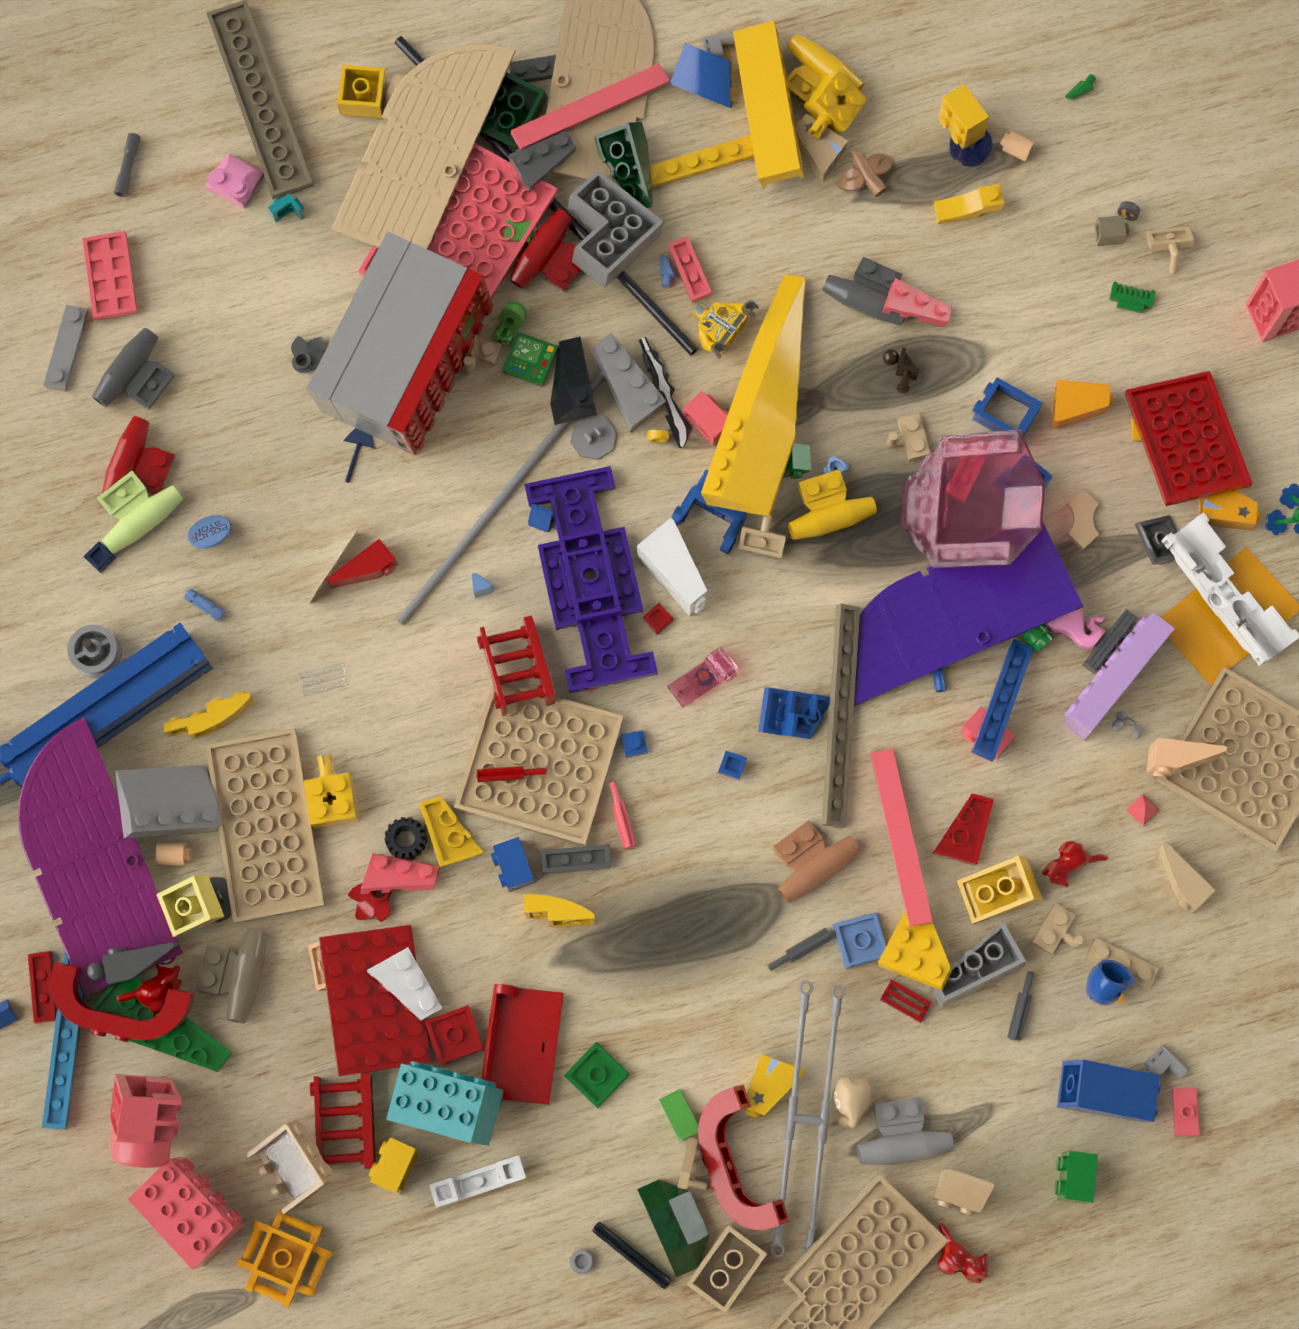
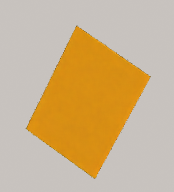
[1161,547,1299,685]

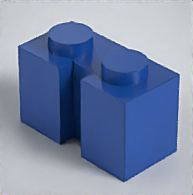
[490,837,535,892]

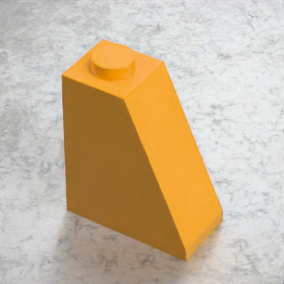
[1051,379,1114,429]

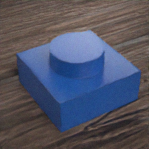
[621,730,648,758]
[718,751,747,780]

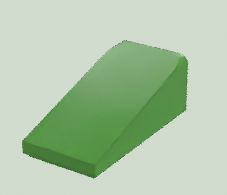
[659,1089,699,1142]

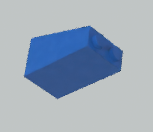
[1057,1060,1161,1122]

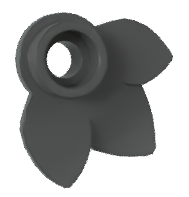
[291,336,325,373]

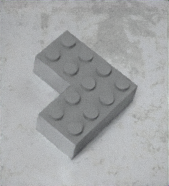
[567,170,664,288]

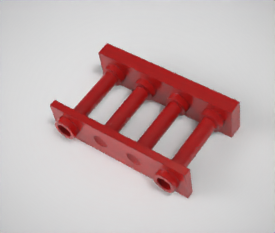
[477,615,555,717]
[310,1072,376,1170]

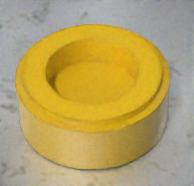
[647,430,669,443]

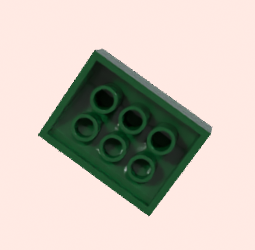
[480,72,547,149]

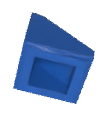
[528,504,554,532]

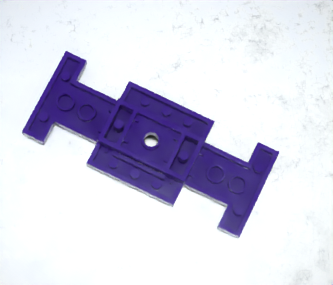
[524,466,658,693]

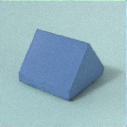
[472,573,493,598]

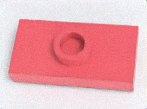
[1171,1088,1200,1136]

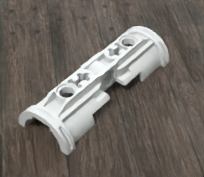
[1161,512,1299,667]

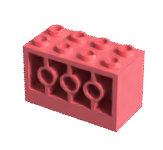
[1245,259,1299,342]

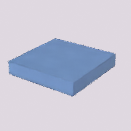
[833,912,887,969]

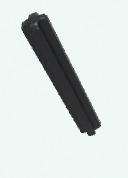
[592,1222,671,1289]

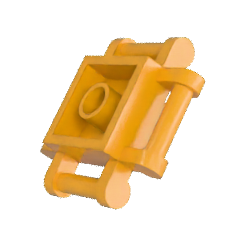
[236,1209,333,1309]

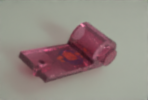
[667,647,738,708]

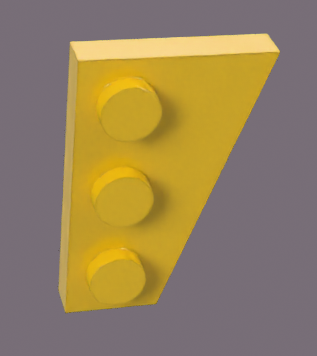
[419,796,484,869]

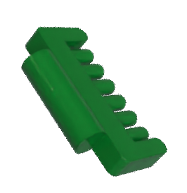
[1109,281,1156,313]

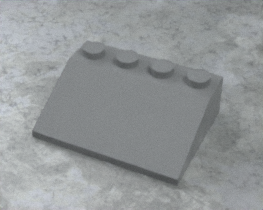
[115,765,221,839]

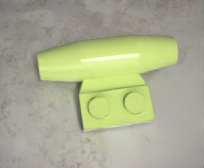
[97,471,183,554]

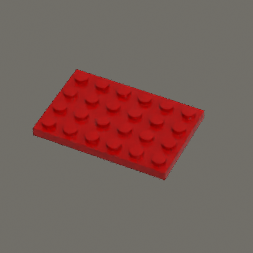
[1125,371,1253,507]
[319,925,431,1077]

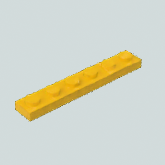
[650,135,754,189]

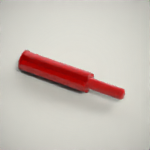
[476,766,547,783]

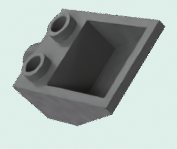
[87,941,180,984]

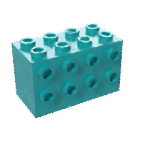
[386,1061,503,1146]

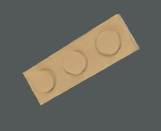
[1085,938,1159,990]

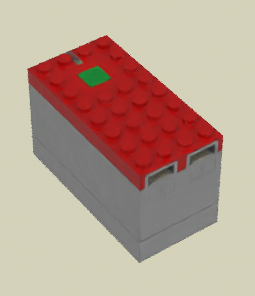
[306,231,493,455]

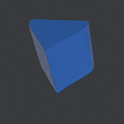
[0,999,18,1029]

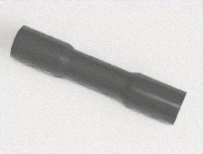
[114,133,141,197]

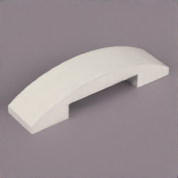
[429,1155,526,1208]

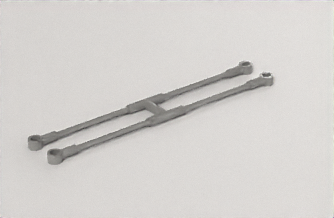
[769,981,846,1257]

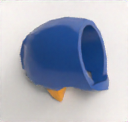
[1086,960,1135,1005]

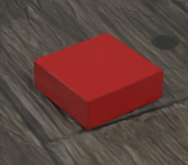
[642,603,674,635]

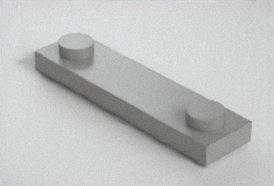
[43,305,89,392]

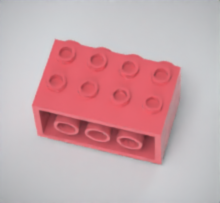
[128,1157,245,1270]

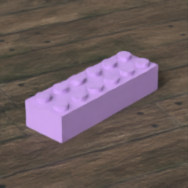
[1063,612,1175,740]

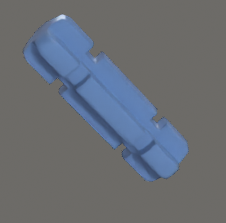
[184,588,225,621]

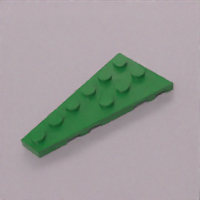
[91,978,232,1072]

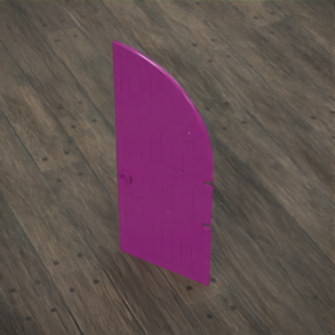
[18,717,184,996]

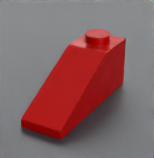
[326,539,398,588]

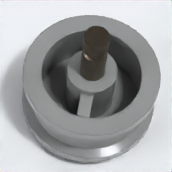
[67,625,122,678]

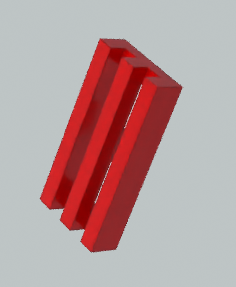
[880,979,932,1023]

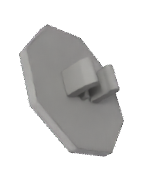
[570,416,616,460]

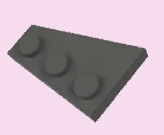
[509,130,576,192]

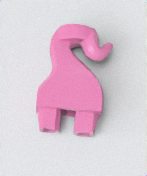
[1044,608,1105,650]

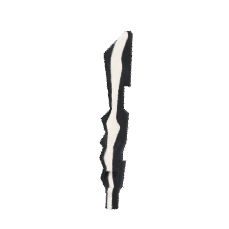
[639,337,691,448]

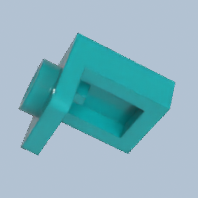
[268,194,304,222]

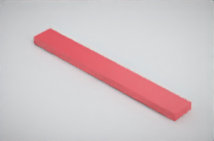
[511,63,670,150]
[870,749,933,928]

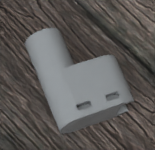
[702,32,735,58]
[1144,1045,1189,1079]

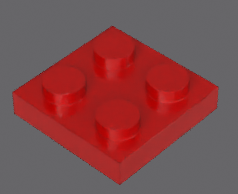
[425,1005,484,1066]

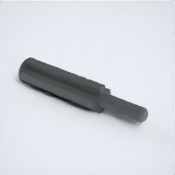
[768,928,832,971]
[1007,971,1034,1042]

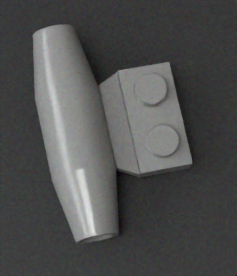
[857,1097,954,1165]

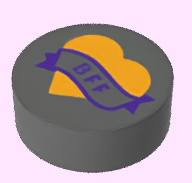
[1117,201,1141,221]

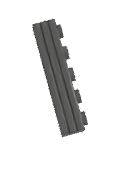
[1082,609,1137,674]

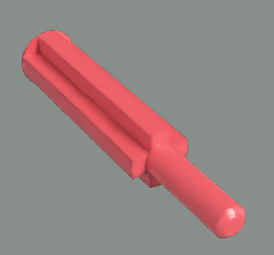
[609,781,637,849]

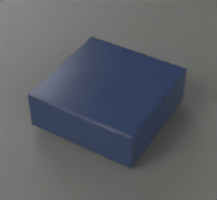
[83,541,116,573]

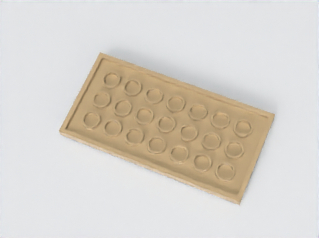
[205,728,325,924]

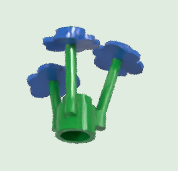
[1265,483,1299,535]

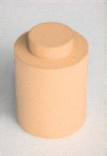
[1000,131,1035,161]
[156,842,191,866]

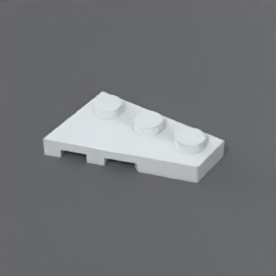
[367,948,442,1021]

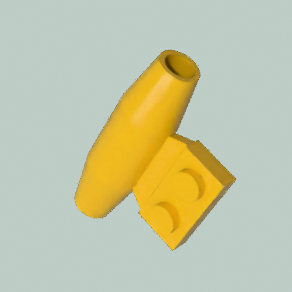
[787,34,864,103]
[788,469,877,540]

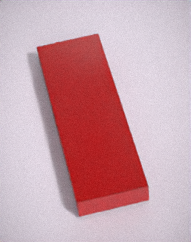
[28,951,57,1024]

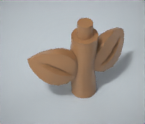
[838,148,892,197]

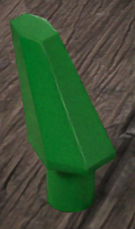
[1065,74,1096,99]

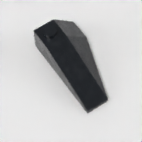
[550,336,597,425]

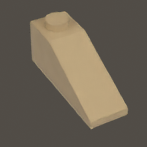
[1158,841,1216,912]

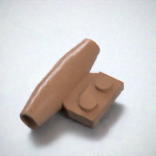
[773,820,861,904]

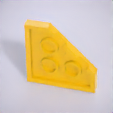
[878,911,952,991]

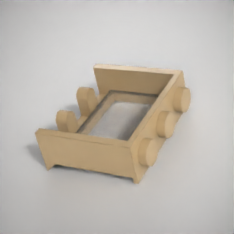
[247,1119,335,1214]

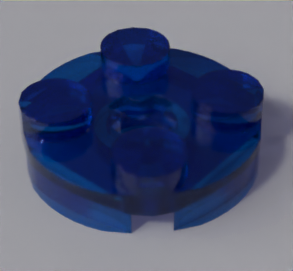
[949,130,992,167]

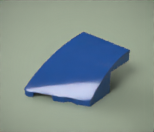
[670,43,733,108]
[758,687,830,739]

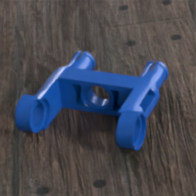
[671,470,747,555]

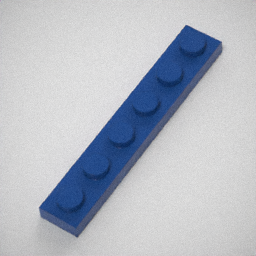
[971,639,1034,762]

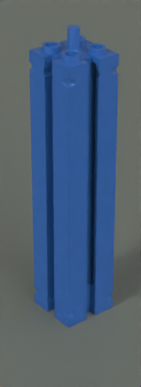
[0,622,213,788]

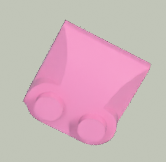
[206,153,264,208]

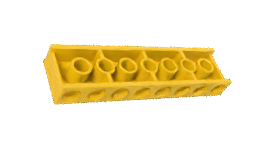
[733,20,804,188]

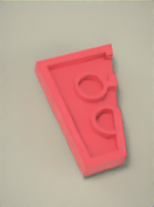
[882,278,952,327]
[361,853,439,894]

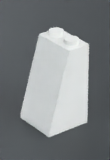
[637,518,707,616]

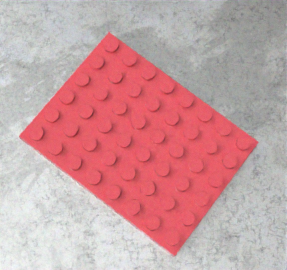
[358,144,558,300]

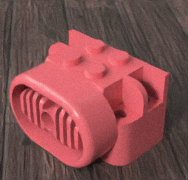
[109,1074,182,1168]

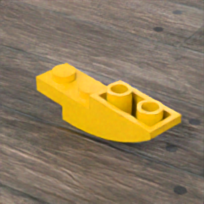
[163,691,254,740]

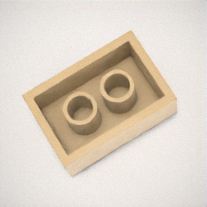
[686,1225,767,1313]

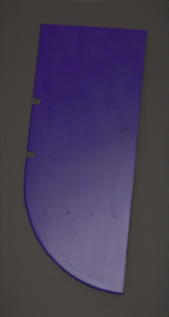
[854,518,1083,706]

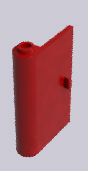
[481,984,564,1105]

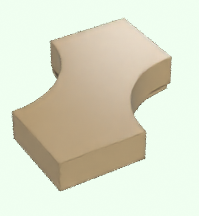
[1067,489,1099,551]

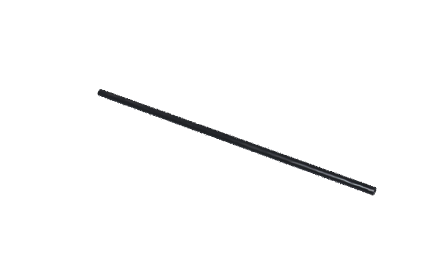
[395,36,698,356]

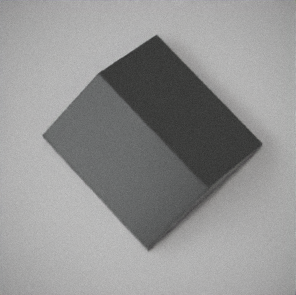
[1135,515,1177,565]

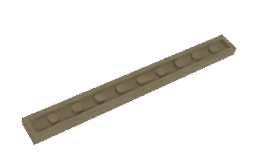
[822,603,860,828]

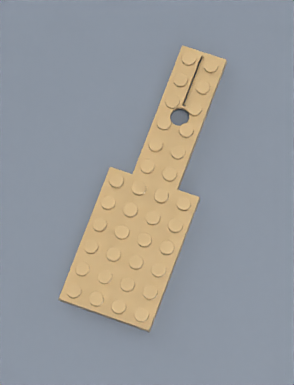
[769,1173,948,1329]

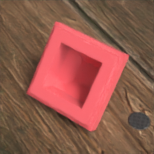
[1126,794,1159,826]

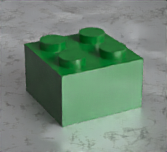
[1054,1151,1098,1204]

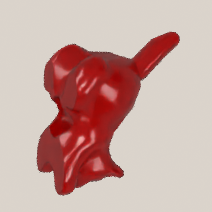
[1042,841,1108,887]
[116,965,182,1013]
[937,1223,988,1284]

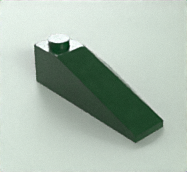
[594,122,654,209]

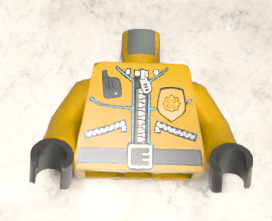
[692,300,759,359]

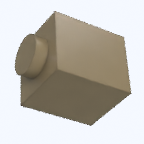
[1094,215,1129,246]

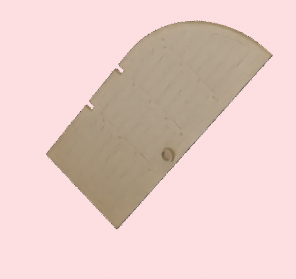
[546,0,654,186]
[331,43,516,250]

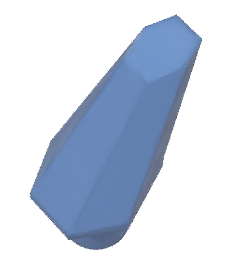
[660,255,676,288]

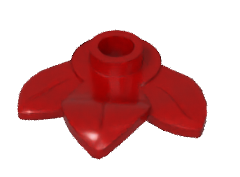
[348,883,391,922]

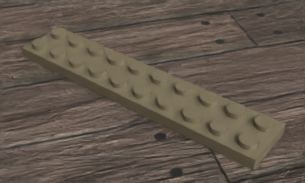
[206,0,313,200]

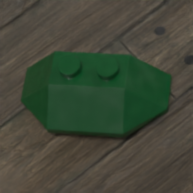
[637,1179,710,1278]

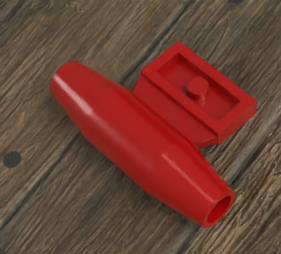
[510,209,580,292]
[101,416,175,495]

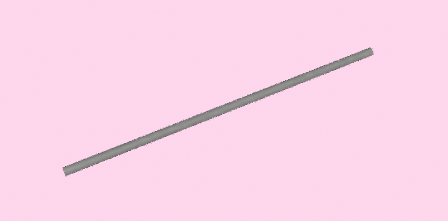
[396,370,605,625]

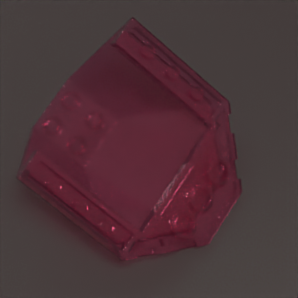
[901,429,1045,568]

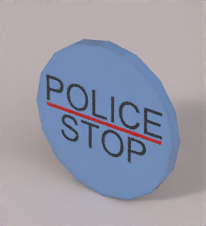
[188,515,231,549]

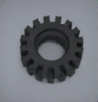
[384,817,427,860]

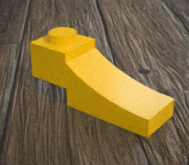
[934,184,1004,224]

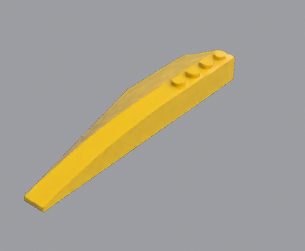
[701,274,806,517]

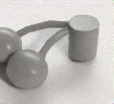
[1112,711,1143,740]

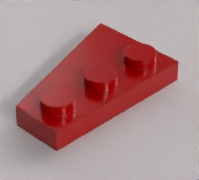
[932,793,994,866]

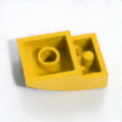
[524,894,596,927]

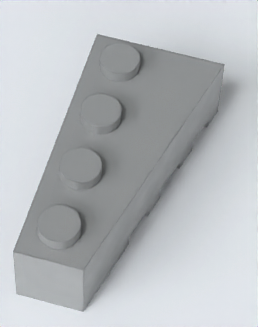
[593,333,666,433]
[931,921,1026,1009]

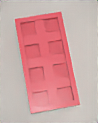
[82,231,138,321]

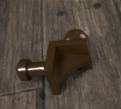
[883,347,919,394]

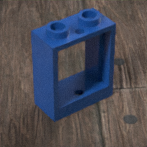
[972,377,1043,446]

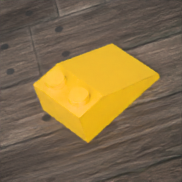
[957,856,1043,924]

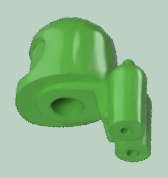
[492,301,527,346]

